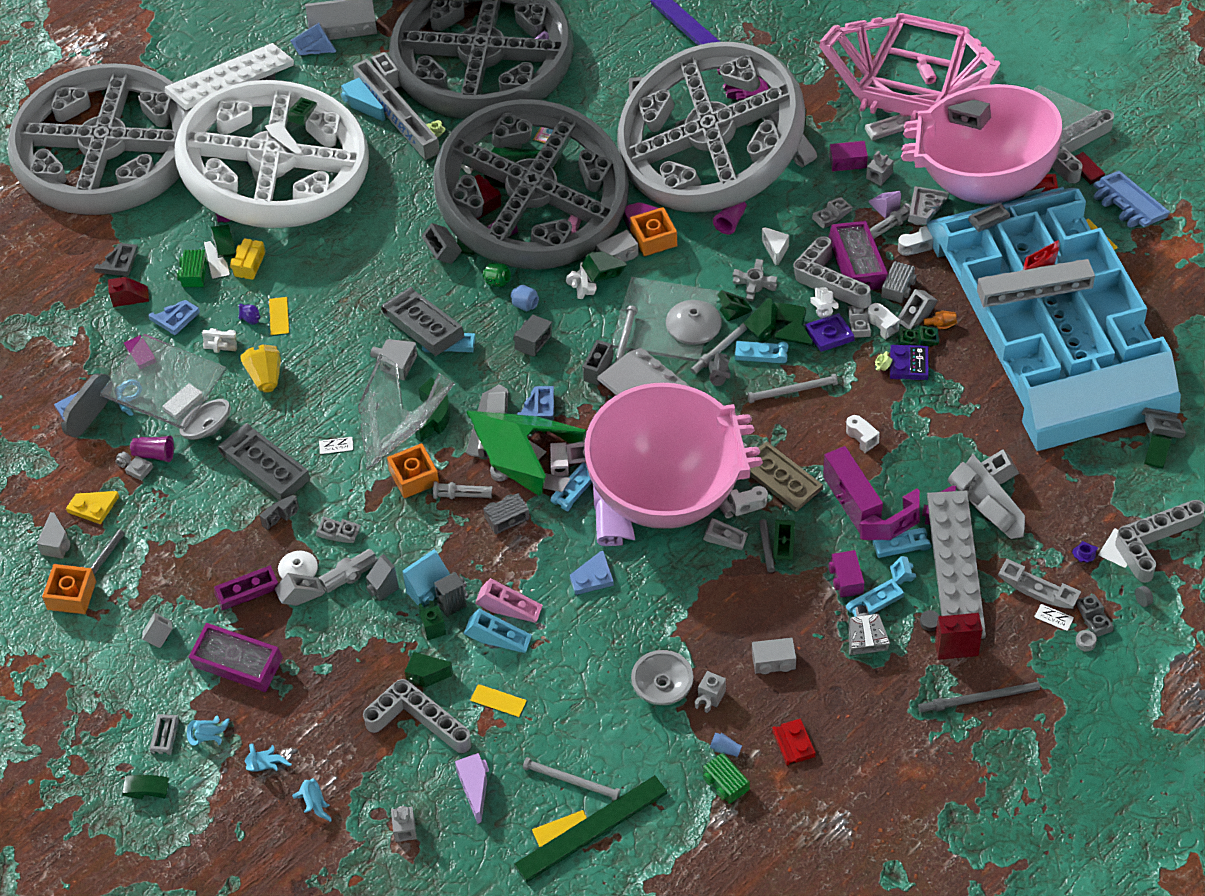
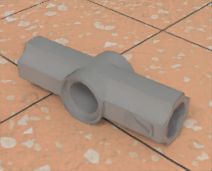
[319,549,378,593]

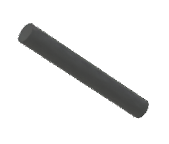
[759,519,775,573]
[90,530,125,575]

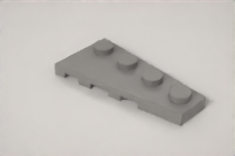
[908,186,950,225]

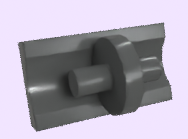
[708,353,731,386]

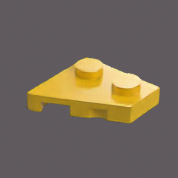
[66,491,119,524]

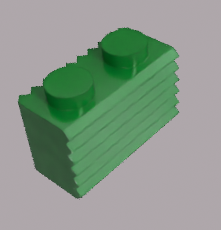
[177,249,208,287]
[703,753,750,804]

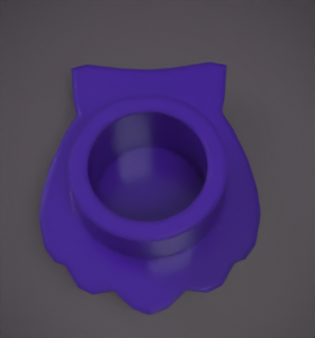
[238,303,261,325]
[1072,541,1098,563]

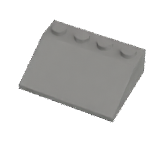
[597,348,690,395]

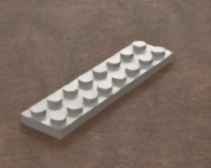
[927,491,986,639]

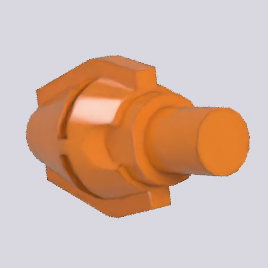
[924,310,957,329]

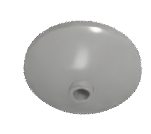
[666,300,721,345]
[180,399,231,440]
[631,650,693,705]

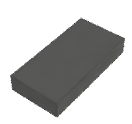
[968,202,1010,232]

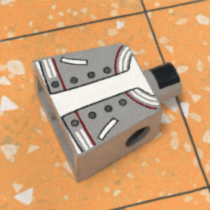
[849,605,890,655]

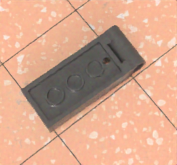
[380,287,465,356]
[217,423,310,501]

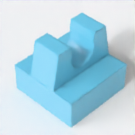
[890,556,916,585]

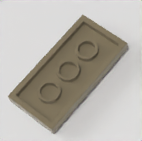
[750,441,823,512]

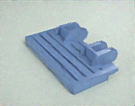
[1093,171,1170,228]

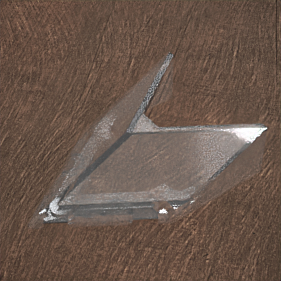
[358,354,455,470]

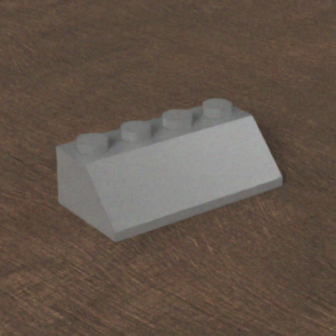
[305,0,377,40]

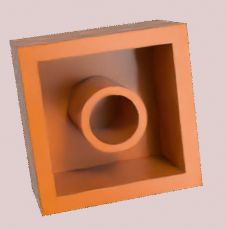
[630,207,677,256]
[387,443,439,499]
[42,564,96,614]

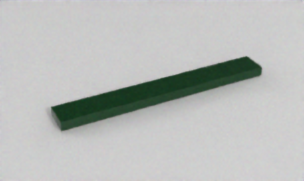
[514,775,667,883]

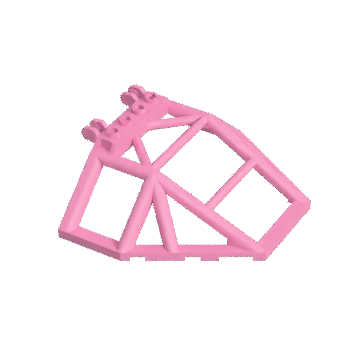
[819,13,1001,121]

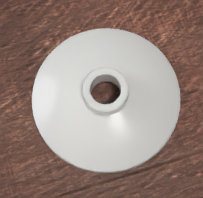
[278,551,318,579]

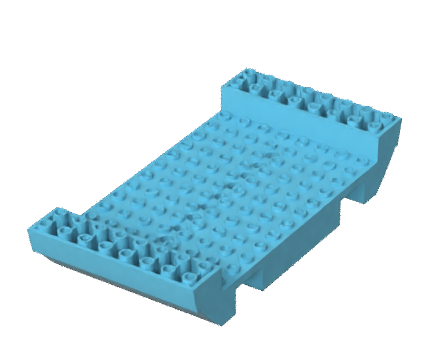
[927,187,1181,451]

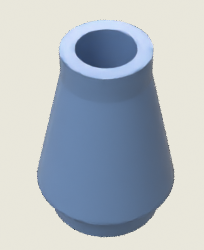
[709,732,742,757]

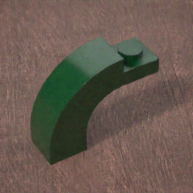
[414,377,450,442]

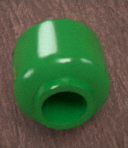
[483,263,511,287]

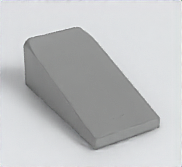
[703,518,748,550]

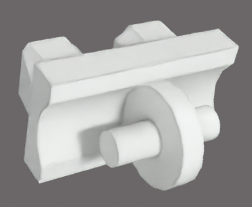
[566,262,596,299]
[811,287,838,318]
[202,328,237,353]

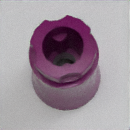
[713,201,747,234]
[130,436,174,462]

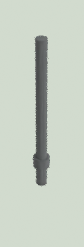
[918,682,1040,712]

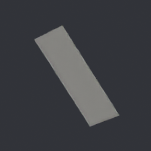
[543,473,571,492]

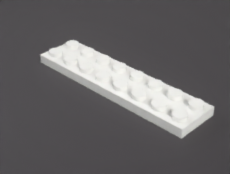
[165,43,294,110]

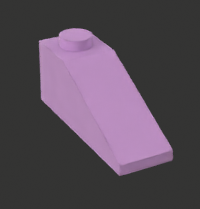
[455,753,489,824]

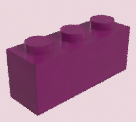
[214,565,278,611]

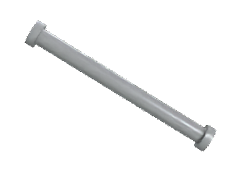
[615,306,638,362]
[747,374,838,403]
[523,757,621,800]

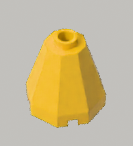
[241,344,281,393]

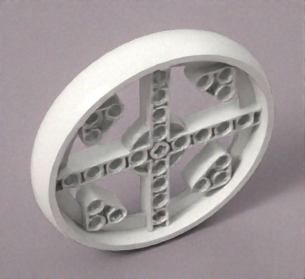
[174,80,369,228]

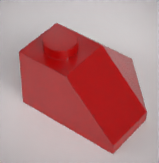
[1023,240,1060,270]

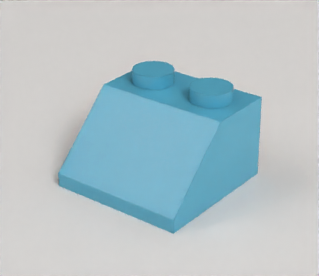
[402,549,450,606]

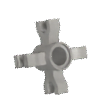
[733,259,777,301]

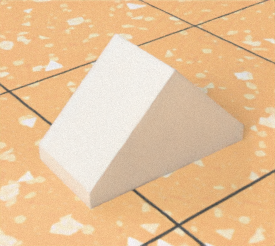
[762,227,789,266]

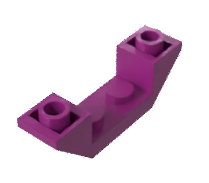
[859,489,920,540]

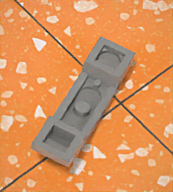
[998,559,1081,609]

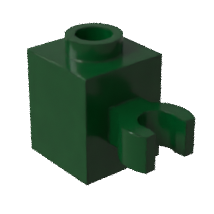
[419,600,446,640]

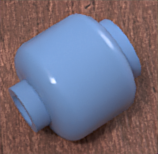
[511,285,539,312]

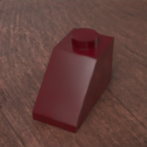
[108,277,149,307]

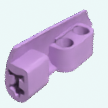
[593,485,635,546]

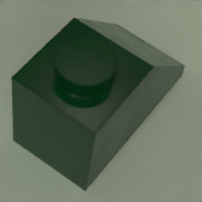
[581,251,627,282]
[743,297,777,343]
[404,652,453,687]

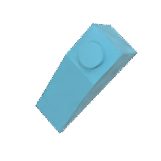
[341,78,385,121]
[464,608,532,653]

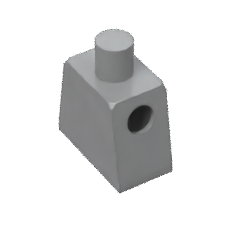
[370,339,418,380]

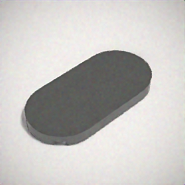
[61,373,113,438]

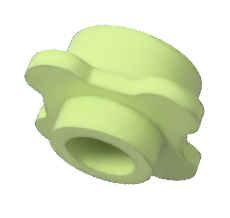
[426,120,445,137]
[875,351,892,371]

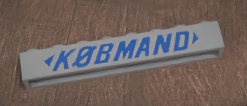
[353,59,440,160]

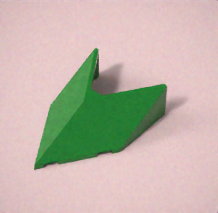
[466,410,586,496]

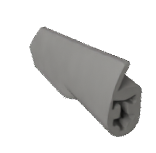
[466,384,508,458]
[947,454,1025,539]

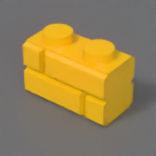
[230,238,266,280]

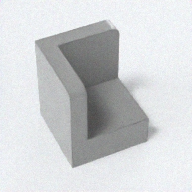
[142,612,172,648]

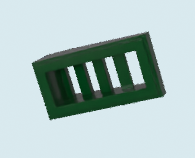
[287,97,317,126]

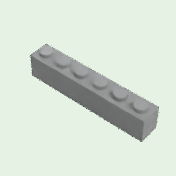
[977,259,1095,307]

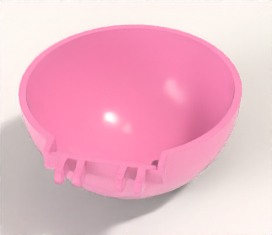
[901,84,1062,204]
[585,383,763,529]

